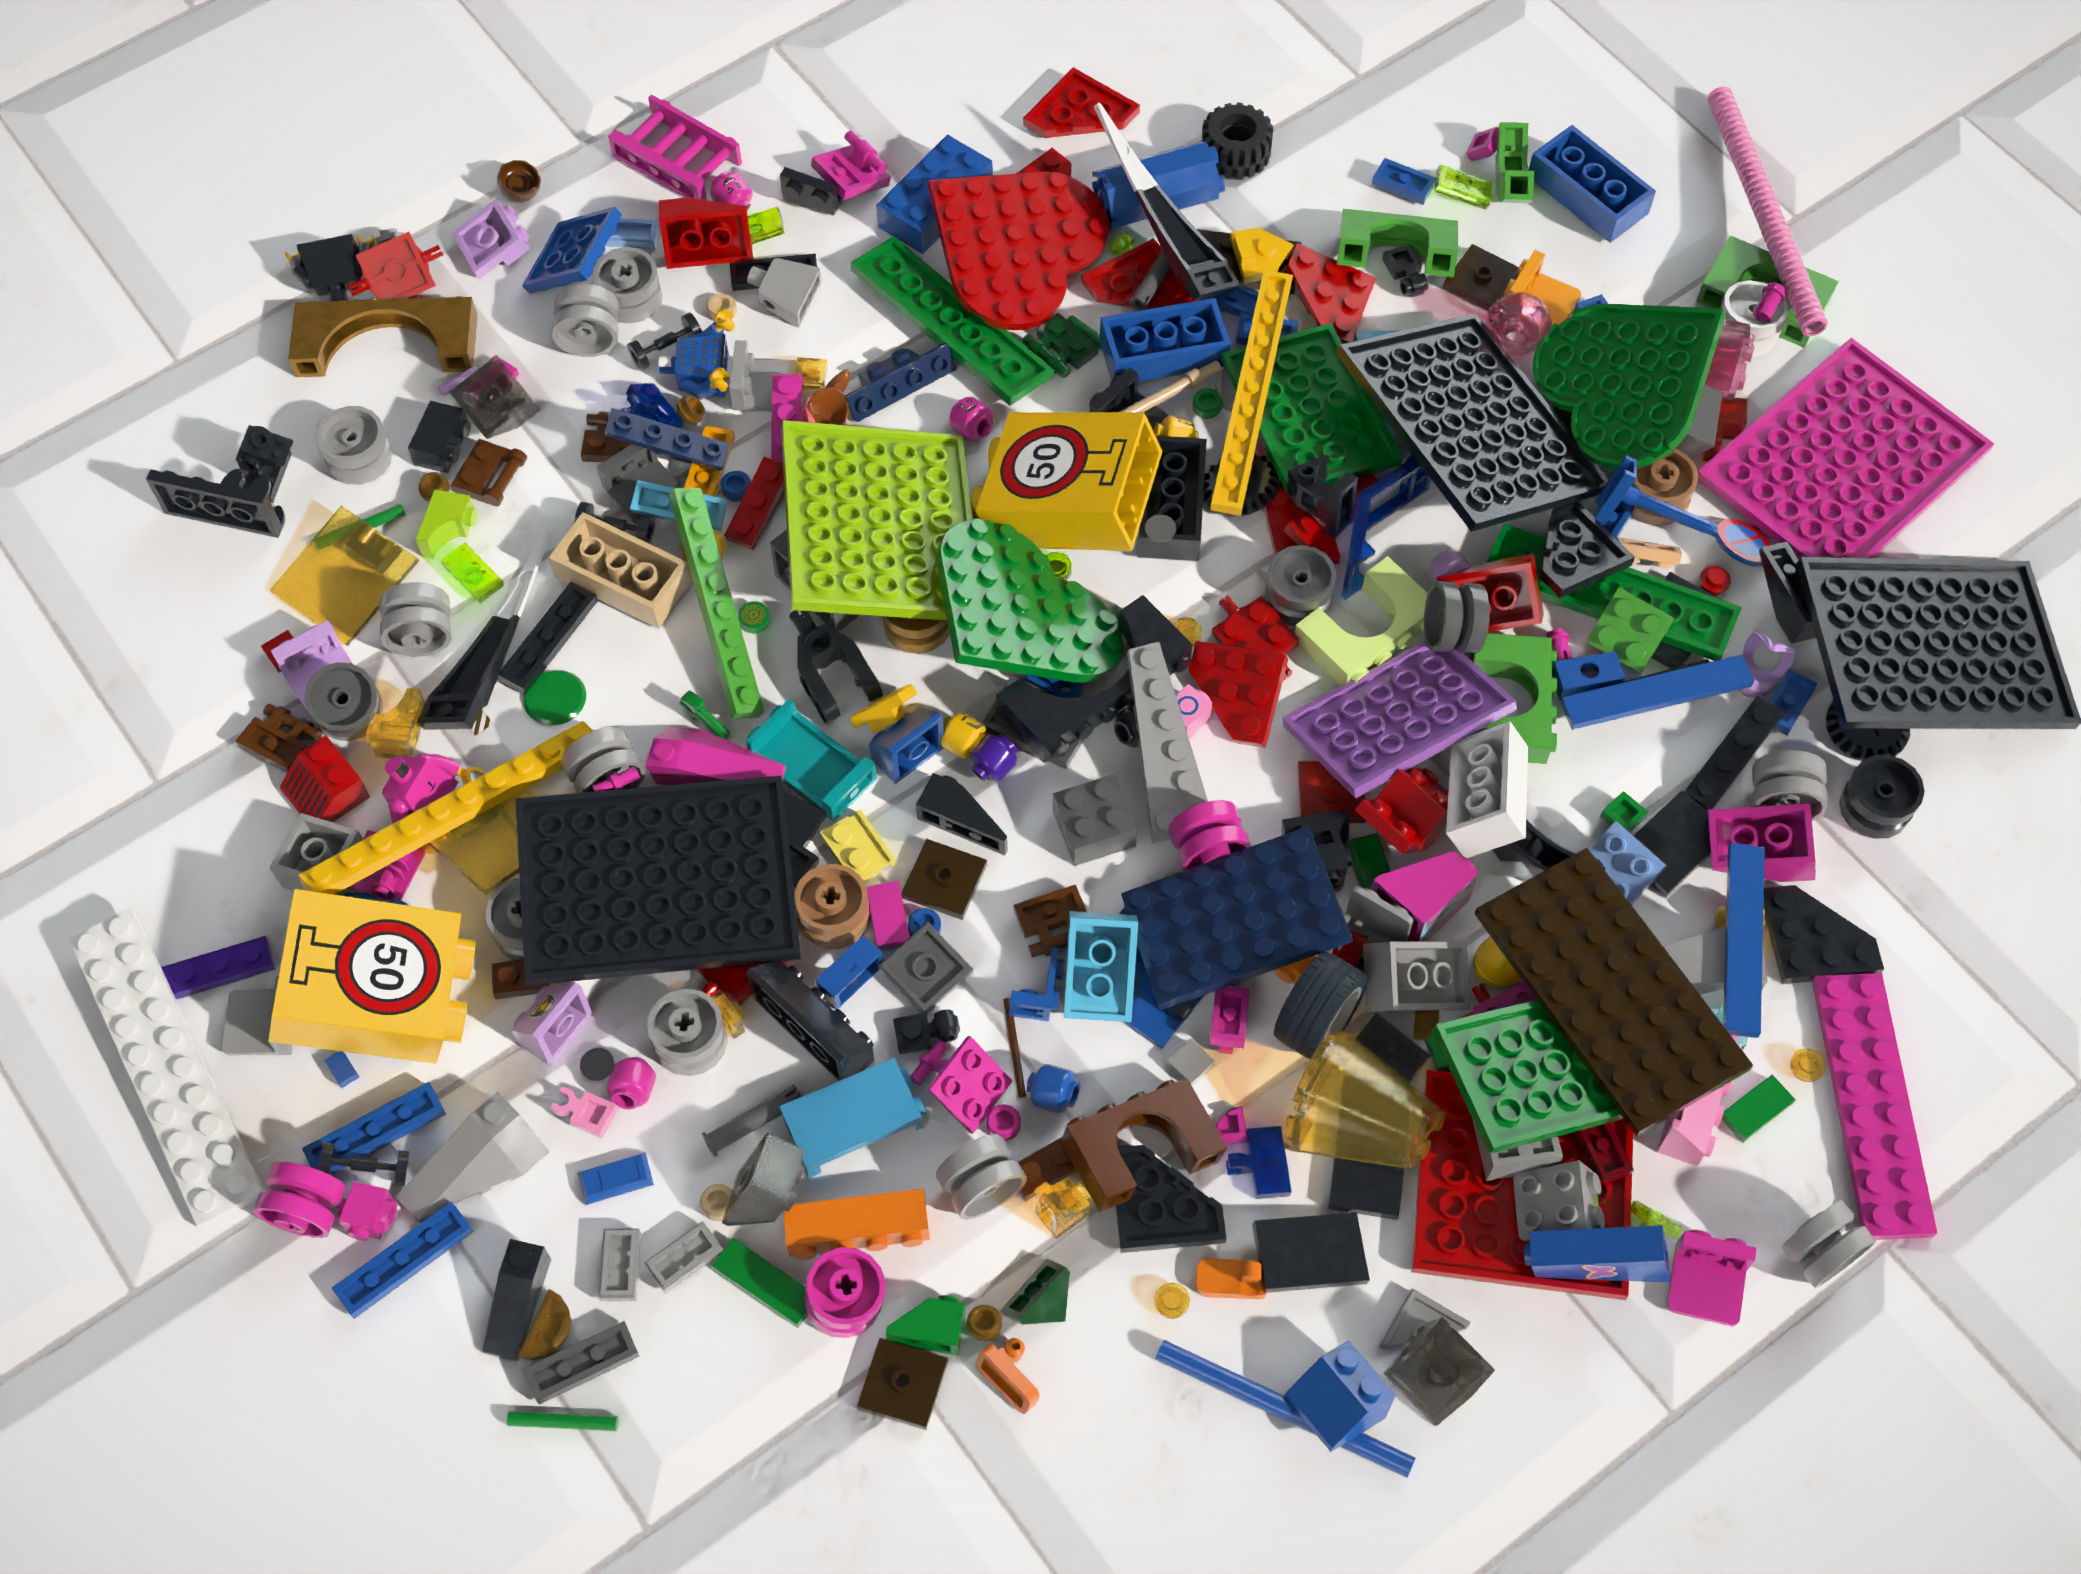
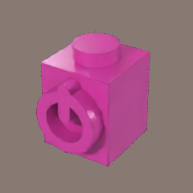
[338,1181,397,1241]

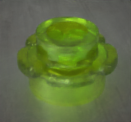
[1108,232,1135,256]

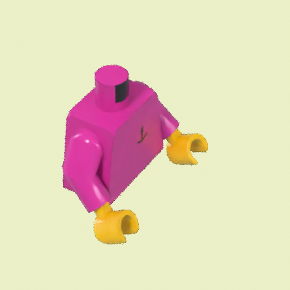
[382,753,485,854]

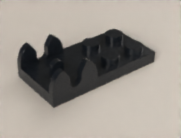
[146,469,285,538]

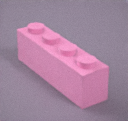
[1657,1035,1741,1166]

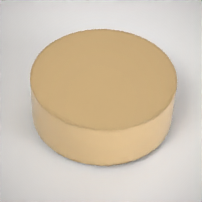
[707,294,737,322]
[700,1184,736,1221]

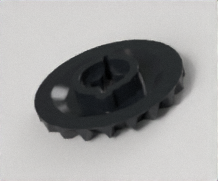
[1203,453,1280,516]
[1825,701,1911,761]

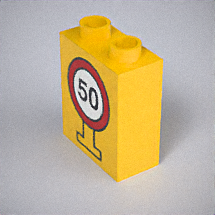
[971,412,1162,551]
[268,889,476,1064]

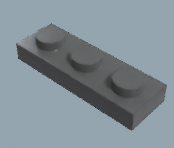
[523,1321,640,1405]

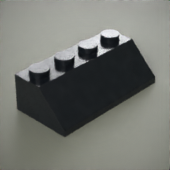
[746,961,875,1081]

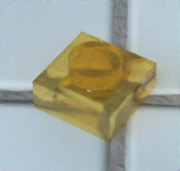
[795,357,828,390]
[714,993,746,1039]

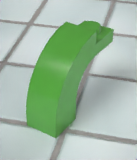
[1495,122,1534,203]

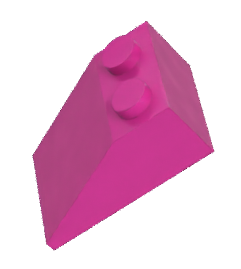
[1708,803,1816,882]

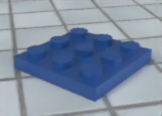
[522,207,622,294]

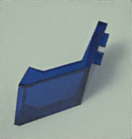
[1341,454,1431,600]

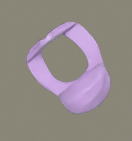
[1739,632,1796,698]

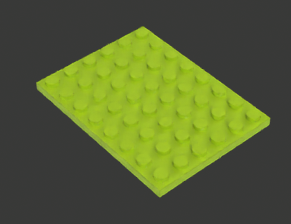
[781,420,973,620]

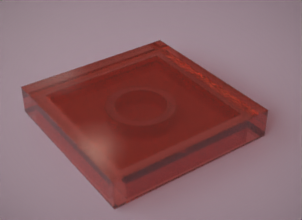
[1297,761,1366,823]

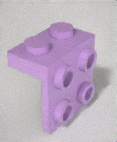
[271,620,353,712]

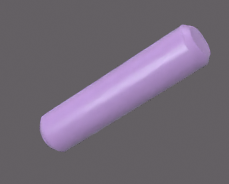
[438,366,479,395]

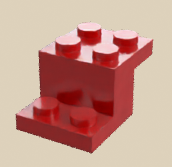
[1355,768,1449,854]

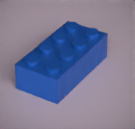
[1528,125,1656,243]
[876,134,993,254]
[1099,298,1231,382]

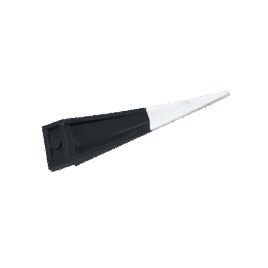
[1094,102,1240,301]
[417,530,550,730]

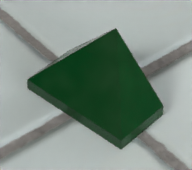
[1000,1259,1070,1325]

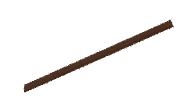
[1003,998,1026,1098]

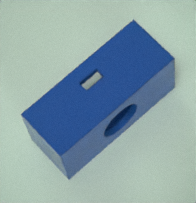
[1552,651,1625,701]
[815,935,884,1009]

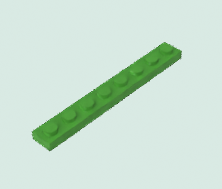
[669,488,765,719]

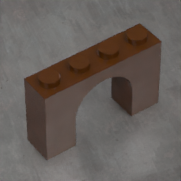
[1060,1078,1227,1213]

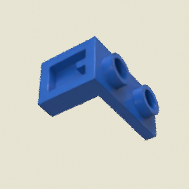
[1009,947,1064,1022]

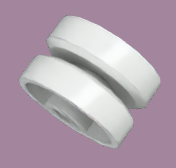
[1718,280,1789,357]

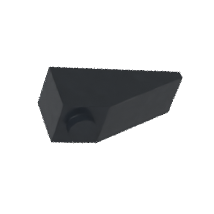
[1759,542,1816,644]
[916,773,1008,856]
[482,1239,552,1361]

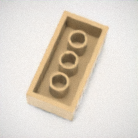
[548,512,692,629]

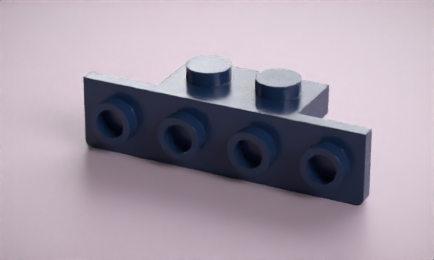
[845,342,956,422]
[605,408,730,471]

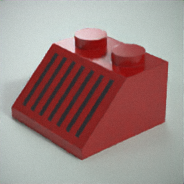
[280,736,370,822]

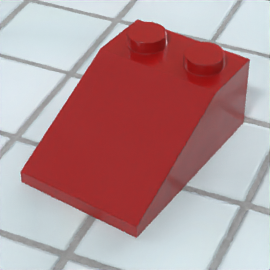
[659,197,754,269]
[1436,554,1544,632]

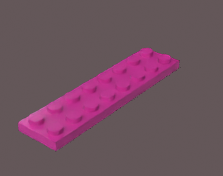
[1812,973,1938,1240]

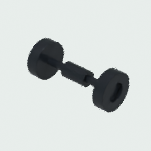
[627,312,702,371]
[574,501,655,544]
[319,1143,409,1186]

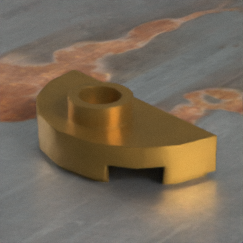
[518,1289,572,1360]

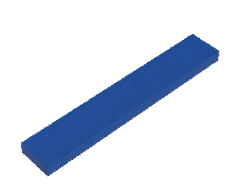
[1561,655,1754,730]
[1723,843,1765,1038]

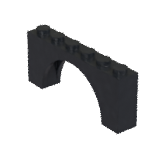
[995,595,1193,763]

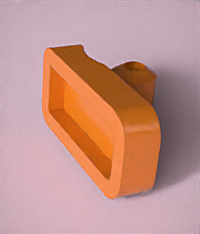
[1196,1258,1267,1299]
[975,1338,1040,1414]

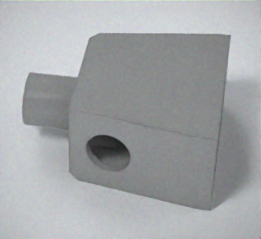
[747,258,822,328]

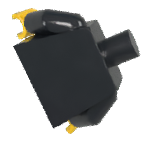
[284,234,376,301]

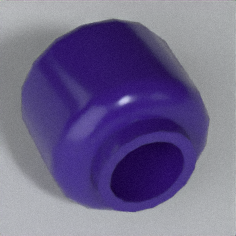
[970,734,1018,782]

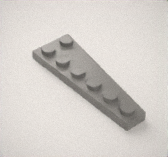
[1127,642,1208,844]

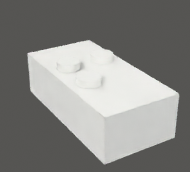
[1446,721,1528,858]

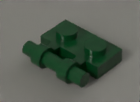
[1022,313,1099,378]

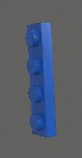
[302,1082,446,1175]
[332,1201,474,1319]

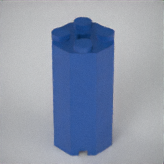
[1092,141,1225,229]

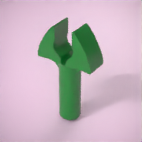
[679,690,731,740]

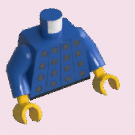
[659,308,735,400]

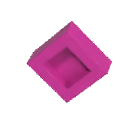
[1465,126,1498,161]

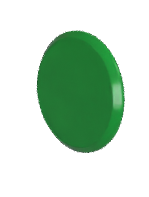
[523,670,586,725]

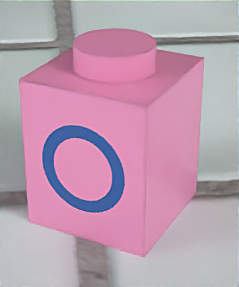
[1176,684,1212,739]

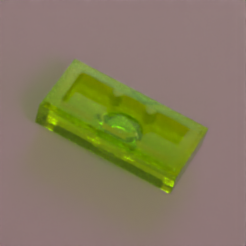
[1434,164,1492,210]
[748,206,785,244]
[440,542,505,604]
[1631,1200,1683,1241]

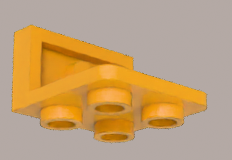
[1504,250,1581,331]

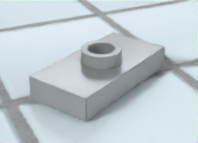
[644,1221,723,1294]
[599,1228,641,1301]

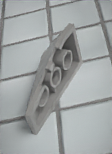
[396,1091,549,1223]

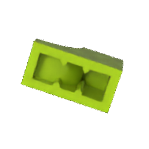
[415,489,477,559]

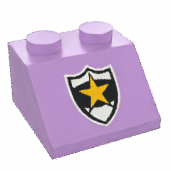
[511,981,592,1064]

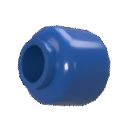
[1026,1064,1080,1113]

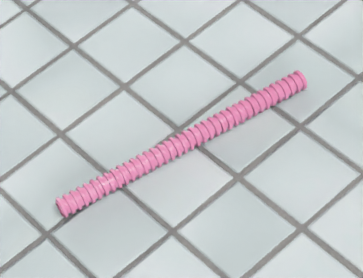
[1707,87,1828,336]

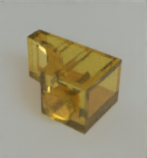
[366,688,425,758]
[1035,1177,1091,1240]

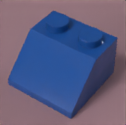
[869,707,944,784]
[1285,1340,1396,1452]

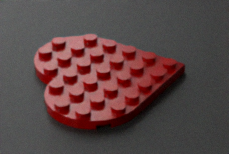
[928,172,1109,331]

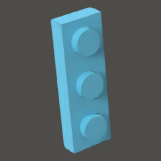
[630,480,728,531]

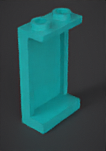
[746,699,877,822]

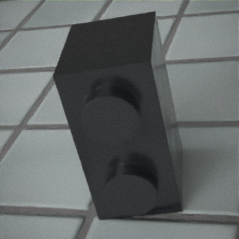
[408,400,471,473]

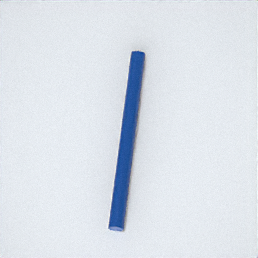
[1155,1339,1416,1478]

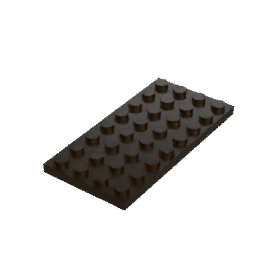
[1474,847,1753,1137]

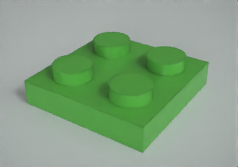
[1586,587,1675,673]

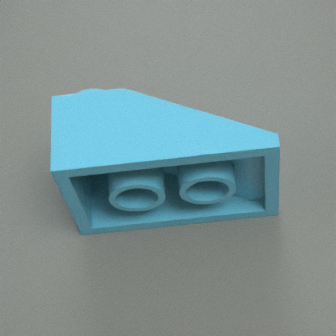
[1064,911,1138,1022]

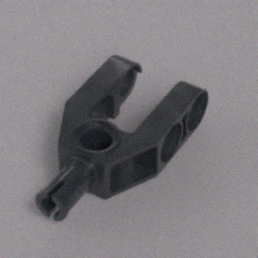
[789,610,883,724]

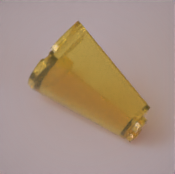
[1284,1029,1446,1169]

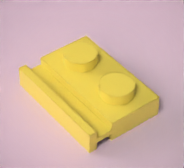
[820,809,895,882]

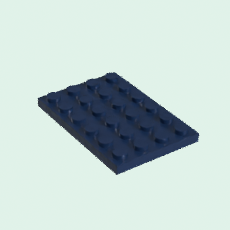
[1121,826,1353,1011]

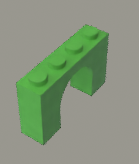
[1337,208,1458,277]
[1696,235,1839,348]
[1470,633,1557,764]

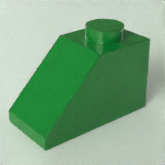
[885,1295,966,1355]

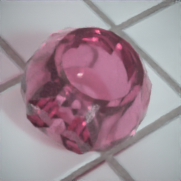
[1485,291,1552,356]

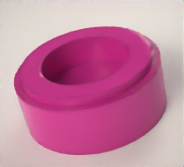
[986,1104,1021,1141]

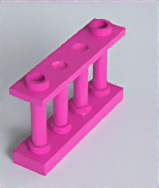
[608,94,742,200]

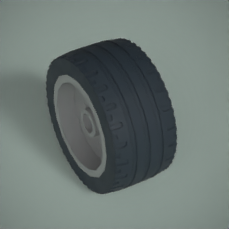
[1273,951,1368,1062]

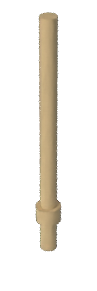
[1119,360,1222,413]

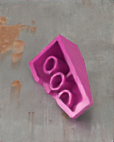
[645,726,786,786]

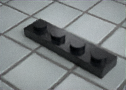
[498,582,598,694]
[1684,695,1785,811]

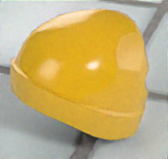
[1472,936,1521,988]

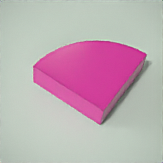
[1215,1106,1247,1145]

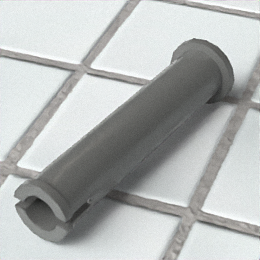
[1129,250,1171,311]
[701,1084,802,1157]

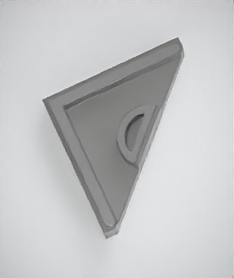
[1379,1288,1471,1349]

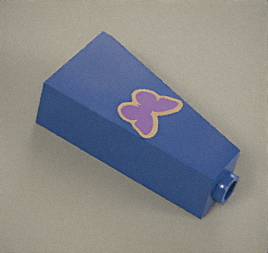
[1524,1225,1670,1282]

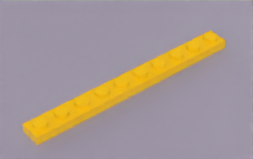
[1210,270,1293,516]
[299,721,593,895]

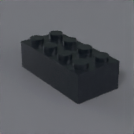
[1137,436,1207,561]

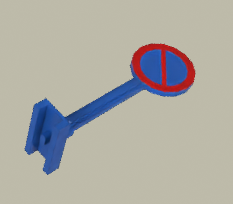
[1595,455,1770,567]

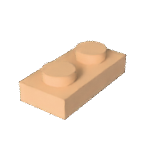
[1617,537,1682,568]

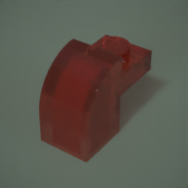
[1703,397,1747,462]

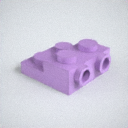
[451,199,531,278]

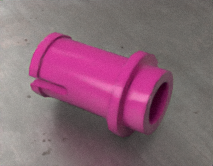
[1753,282,1786,323]
[1546,628,1572,661]

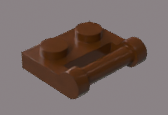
[451,439,528,506]

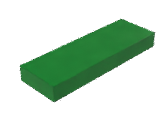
[712,1238,807,1328]

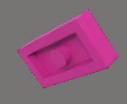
[1210,986,1249,1054]

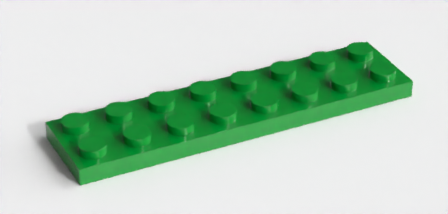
[850,236,1054,406]
[1486,524,1742,661]

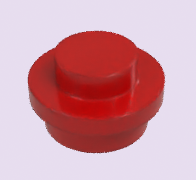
[1699,566,1731,596]

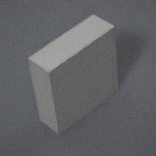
[1166,1038,1215,1086]

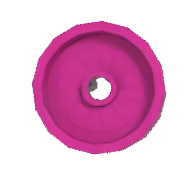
[1168,800,1251,871]
[253,1161,346,1238]
[804,1247,886,1338]

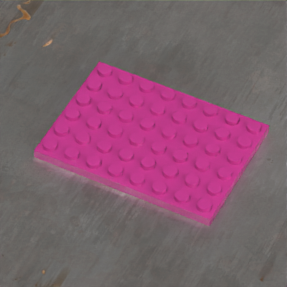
[1697,337,1995,559]

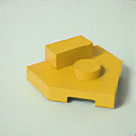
[1230,227,1294,284]
[850,684,917,733]

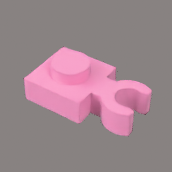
[551,1087,618,1138]

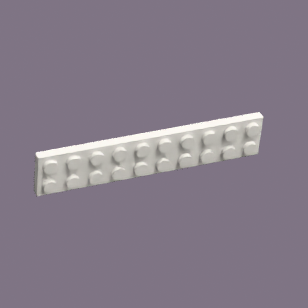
[69,907,264,1230]

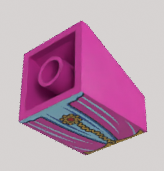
[1372,851,1479,942]

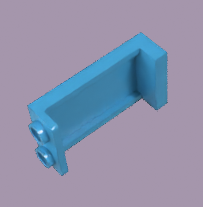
[779,1057,926,1178]

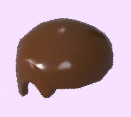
[497,160,541,203]

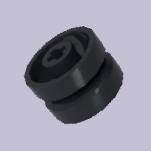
[1839,755,1925,839]

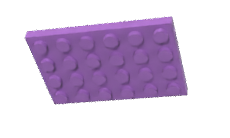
[1282,641,1517,798]

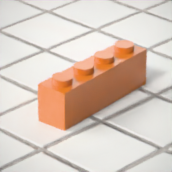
[783,1188,930,1260]

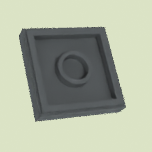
[878,922,973,1014]

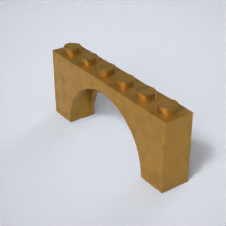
[288,296,478,377]

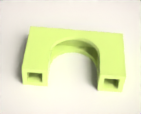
[1295,556,1428,686]

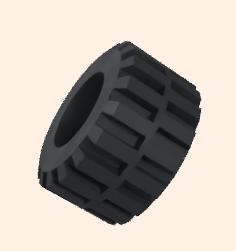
[1201,102,1273,180]

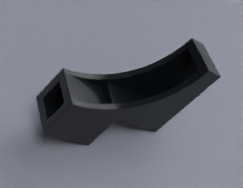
[1492,819,1606,877]

